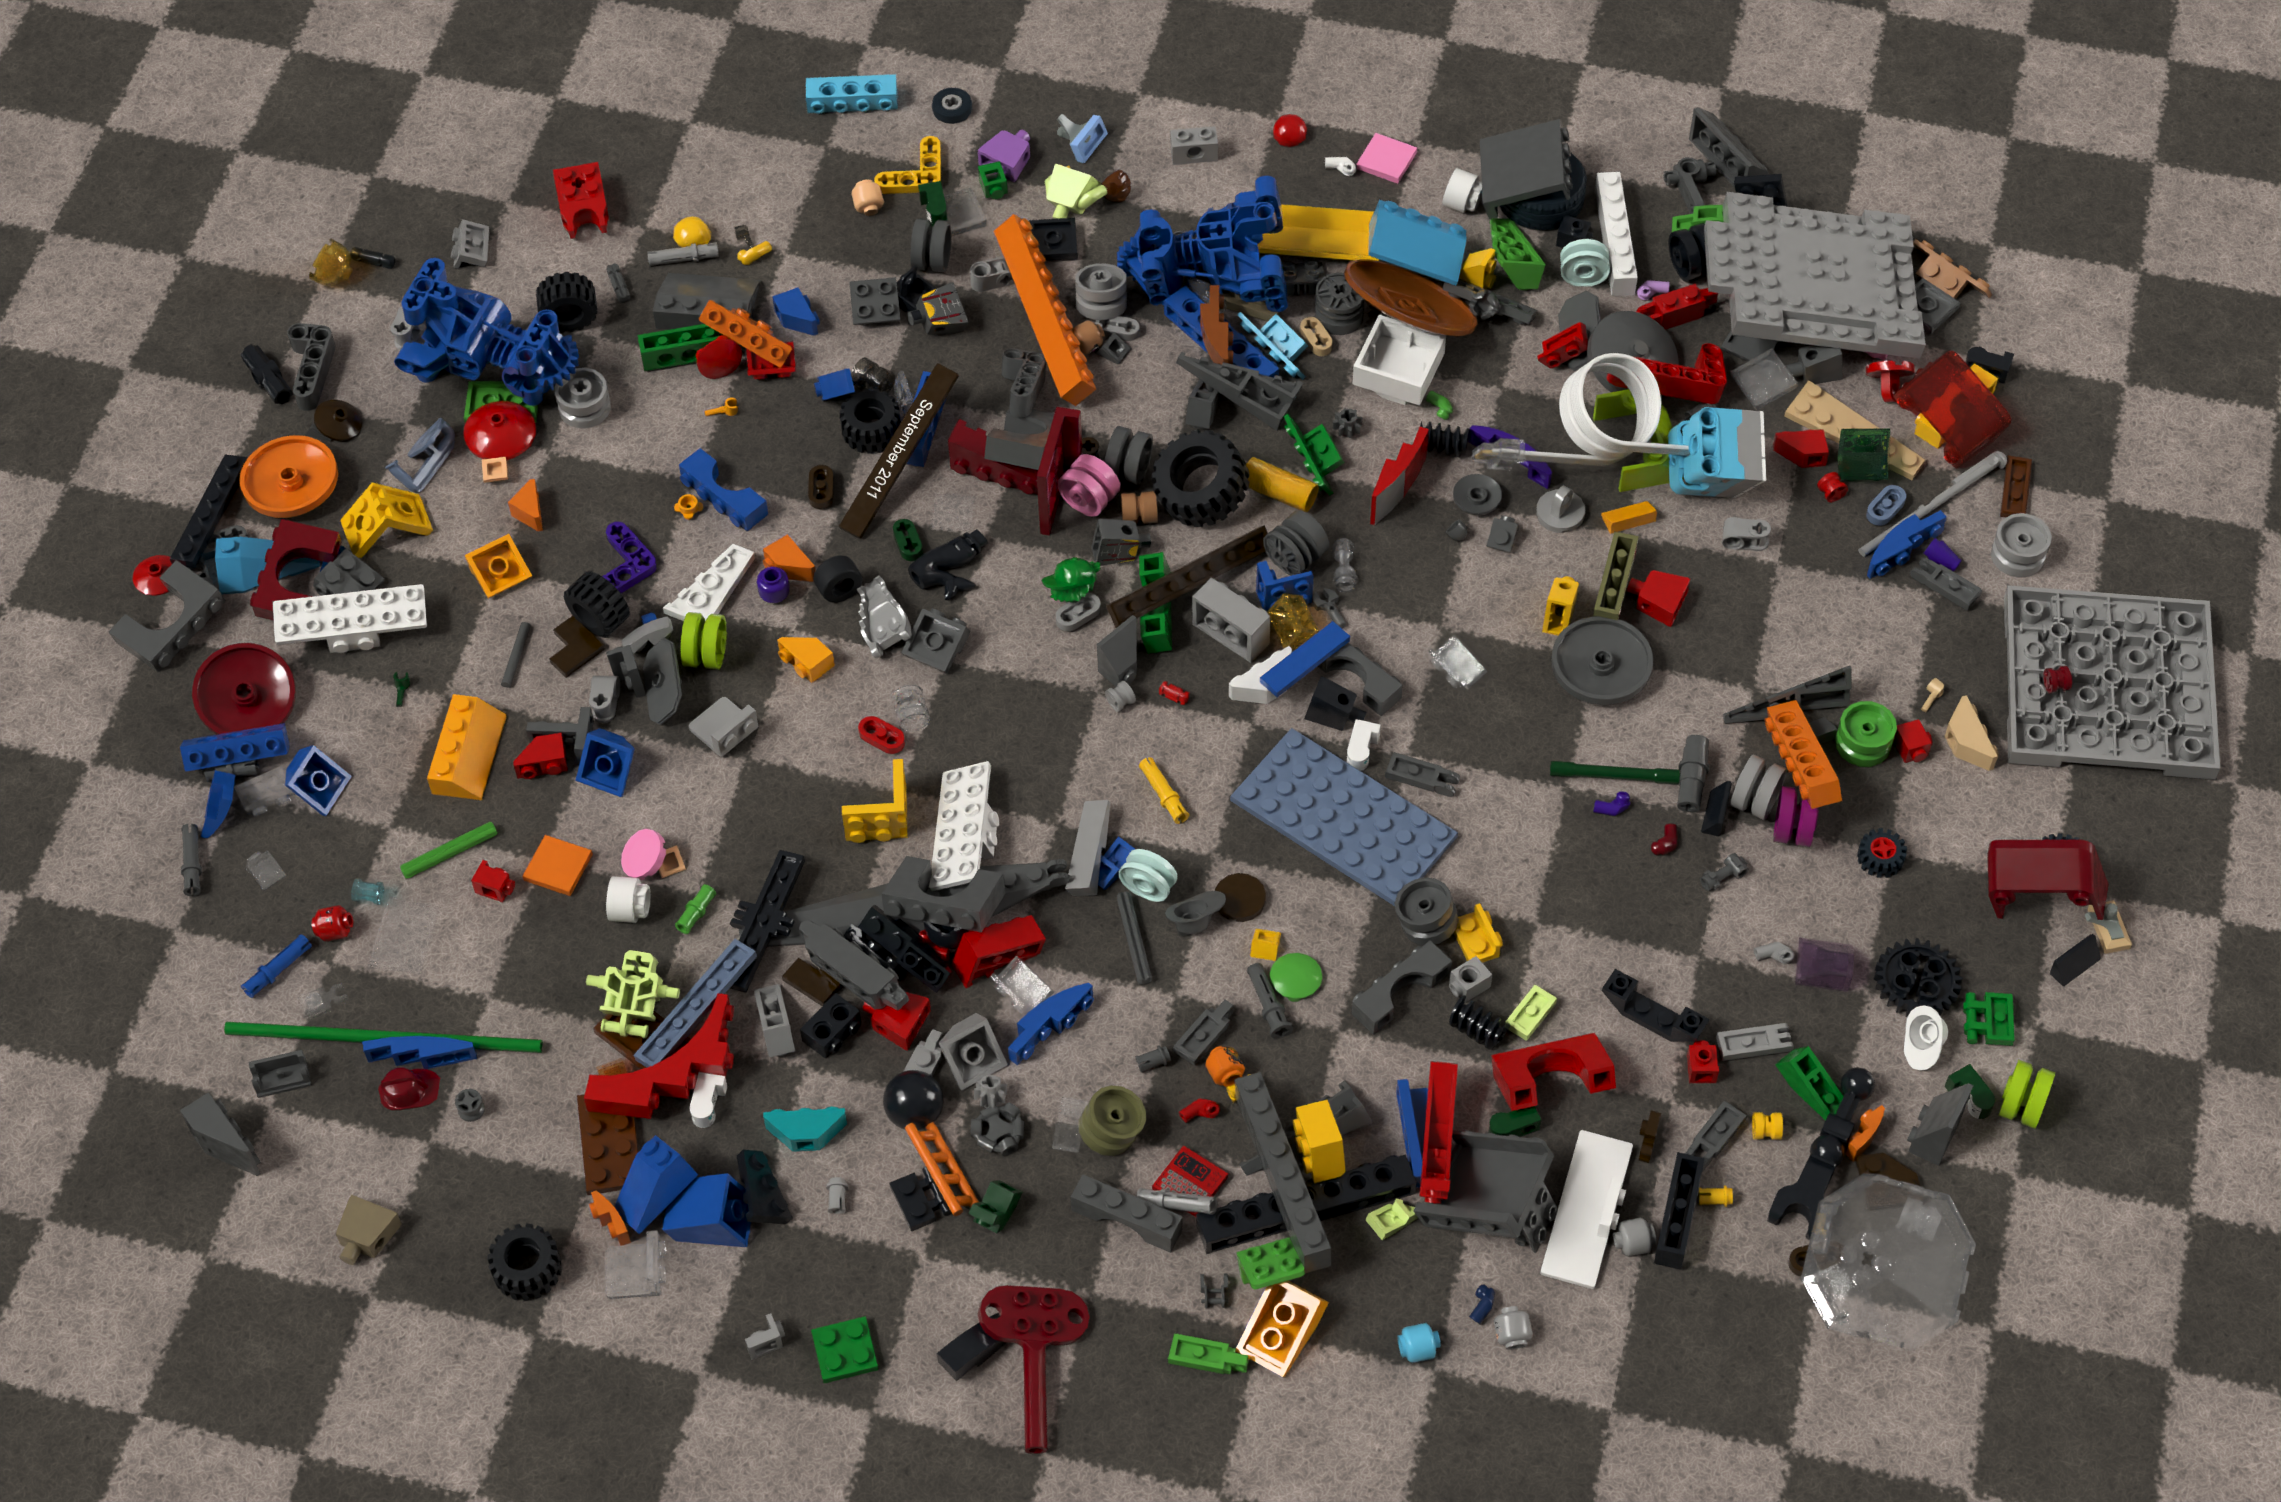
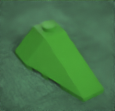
[1490,218,1545,291]

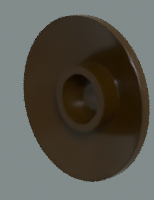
[314,400,362,441]

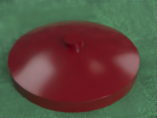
[192,643,296,735]

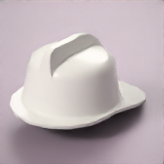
[1904,1005,1948,1071]

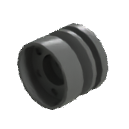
[1315,272,1364,335]
[1263,510,1329,576]

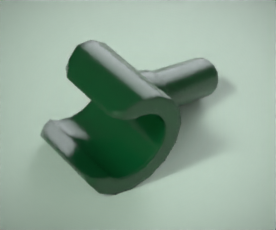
[393,672,410,707]

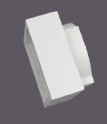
[1353,315,1446,406]

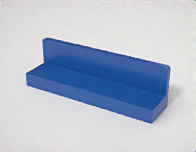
[1396,1079,1428,1188]

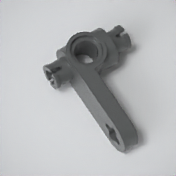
[1663,157,1716,214]

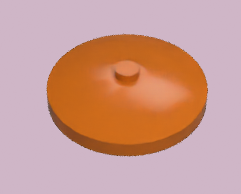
[240,435,338,518]

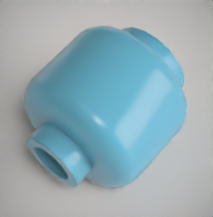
[1398,1323,1441,1363]

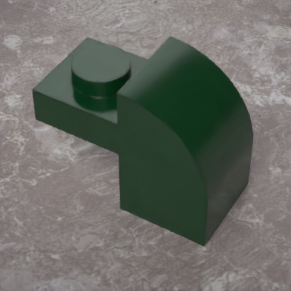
[968,1180,1023,1233]

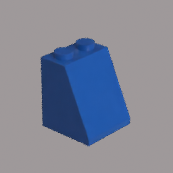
[662,1173,751,1247]

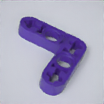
[602,522,656,593]

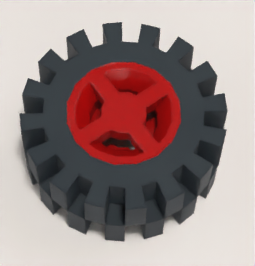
[1857,828,1907,878]

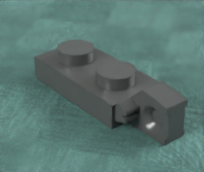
[1173,999,1234,1066]

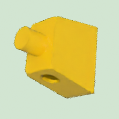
[1542,576,1579,636]

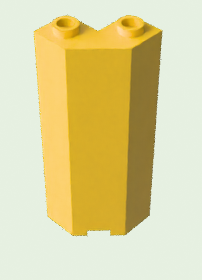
[1258,204,1379,261]

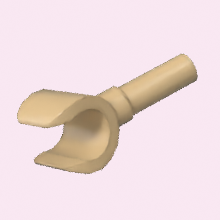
[1921,678,1944,712]

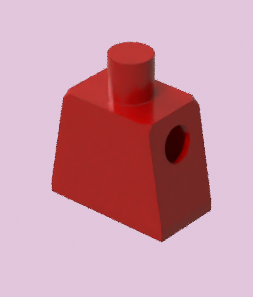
[1627,570,1691,627]
[863,992,931,1051]

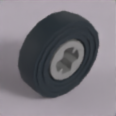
[932,87,972,124]

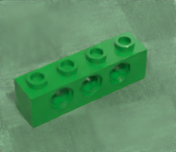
[638,324,730,371]

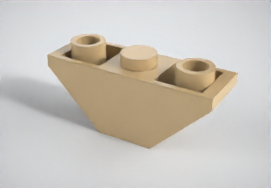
[1945,695,1998,771]

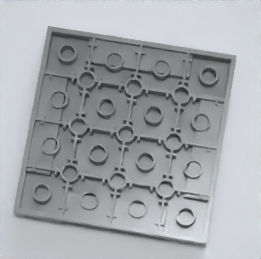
[2004,585,2220,780]

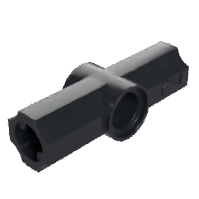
[240,344,293,405]

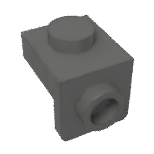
[1486,515,1520,553]

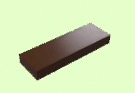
[2000,455,2032,518]

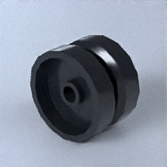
[1668,223,1707,281]

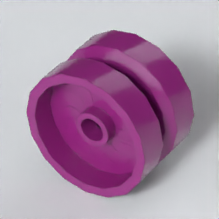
[1773,786,1819,848]

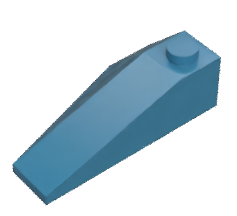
[215,537,320,595]

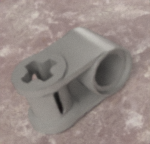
[970,256,1014,292]
[390,306,426,350]
[1722,517,1771,551]
[589,676,620,723]

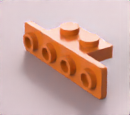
[699,300,792,367]

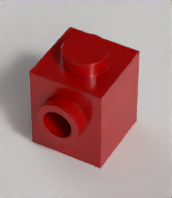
[1893,719,1933,763]

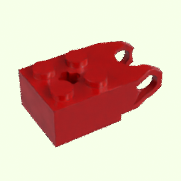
[553,162,609,239]

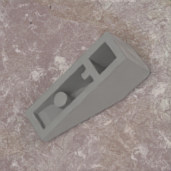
[754,984,795,1057]

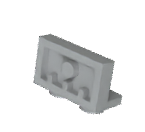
[451,219,489,269]

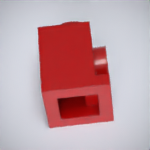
[471,860,515,903]
[1687,1040,1719,1083]

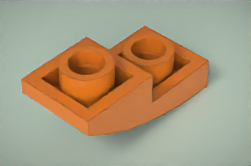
[1846,1105,1885,1162]
[589,1191,631,1246]

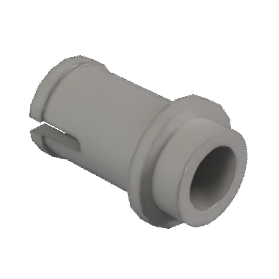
[826,1177,848,1214]

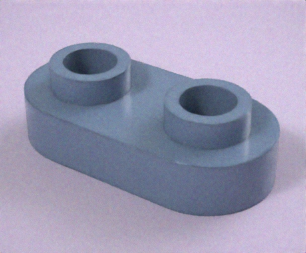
[1866,485,1906,526]

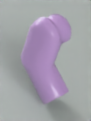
[1637,280,1669,300]

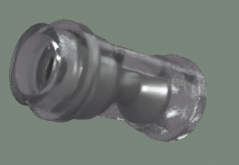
[1331,538,1358,592]

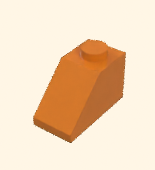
[763,534,816,582]

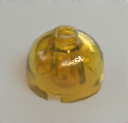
[309,238,353,286]

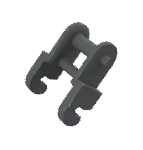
[1200,1273,1228,1308]

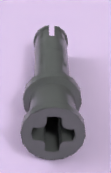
[1247,963,1293,1039]

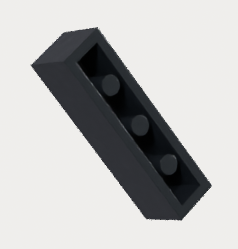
[1654,1152,1705,1270]

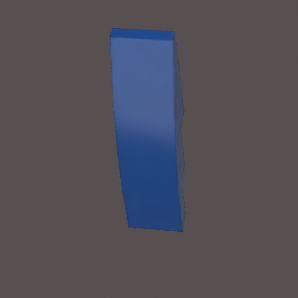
[362,1036,477,1069]

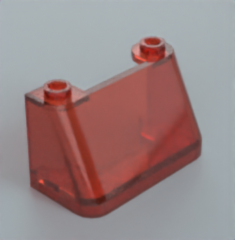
[1893,350,2011,469]

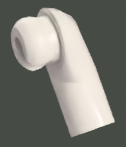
[1325,157,1356,176]

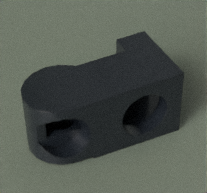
[1964,347,2014,384]

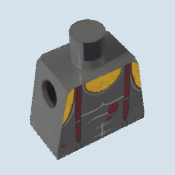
[908,282,968,335]
[1091,519,1151,566]

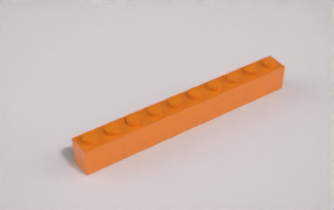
[994,214,1096,406]

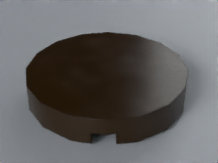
[1215,873,1266,922]

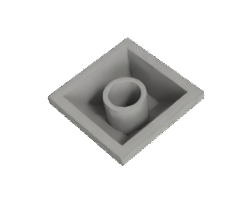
[939,1013,1008,1090]

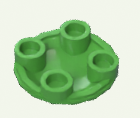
[1270,953,1322,1002]

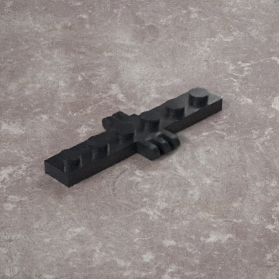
[729,850,805,993]

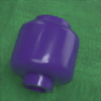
[756,567,790,603]

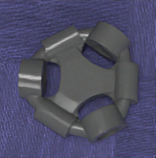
[971,1103,1025,1156]

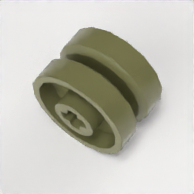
[1078,1085,1146,1156]

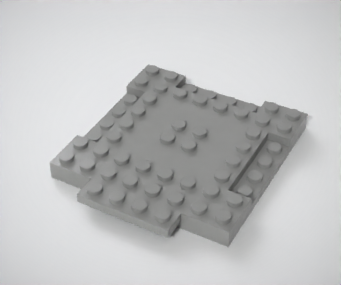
[1704,192,1926,359]

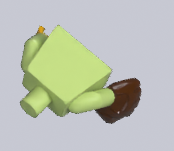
[1045,164,1131,219]

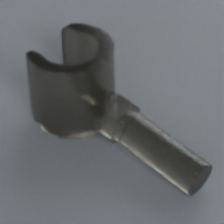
[734,225,755,249]

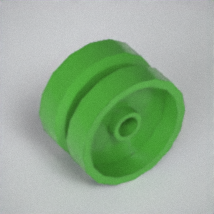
[1835,701,1897,767]

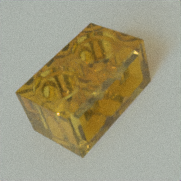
[1267,593,1319,652]

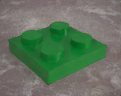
[811,1316,878,1384]

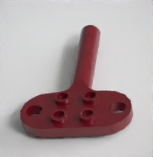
[978,1285,1089,1454]

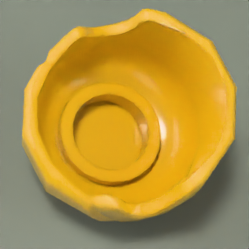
[673,216,711,247]

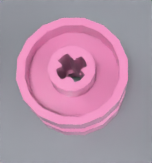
[1057,454,1120,517]

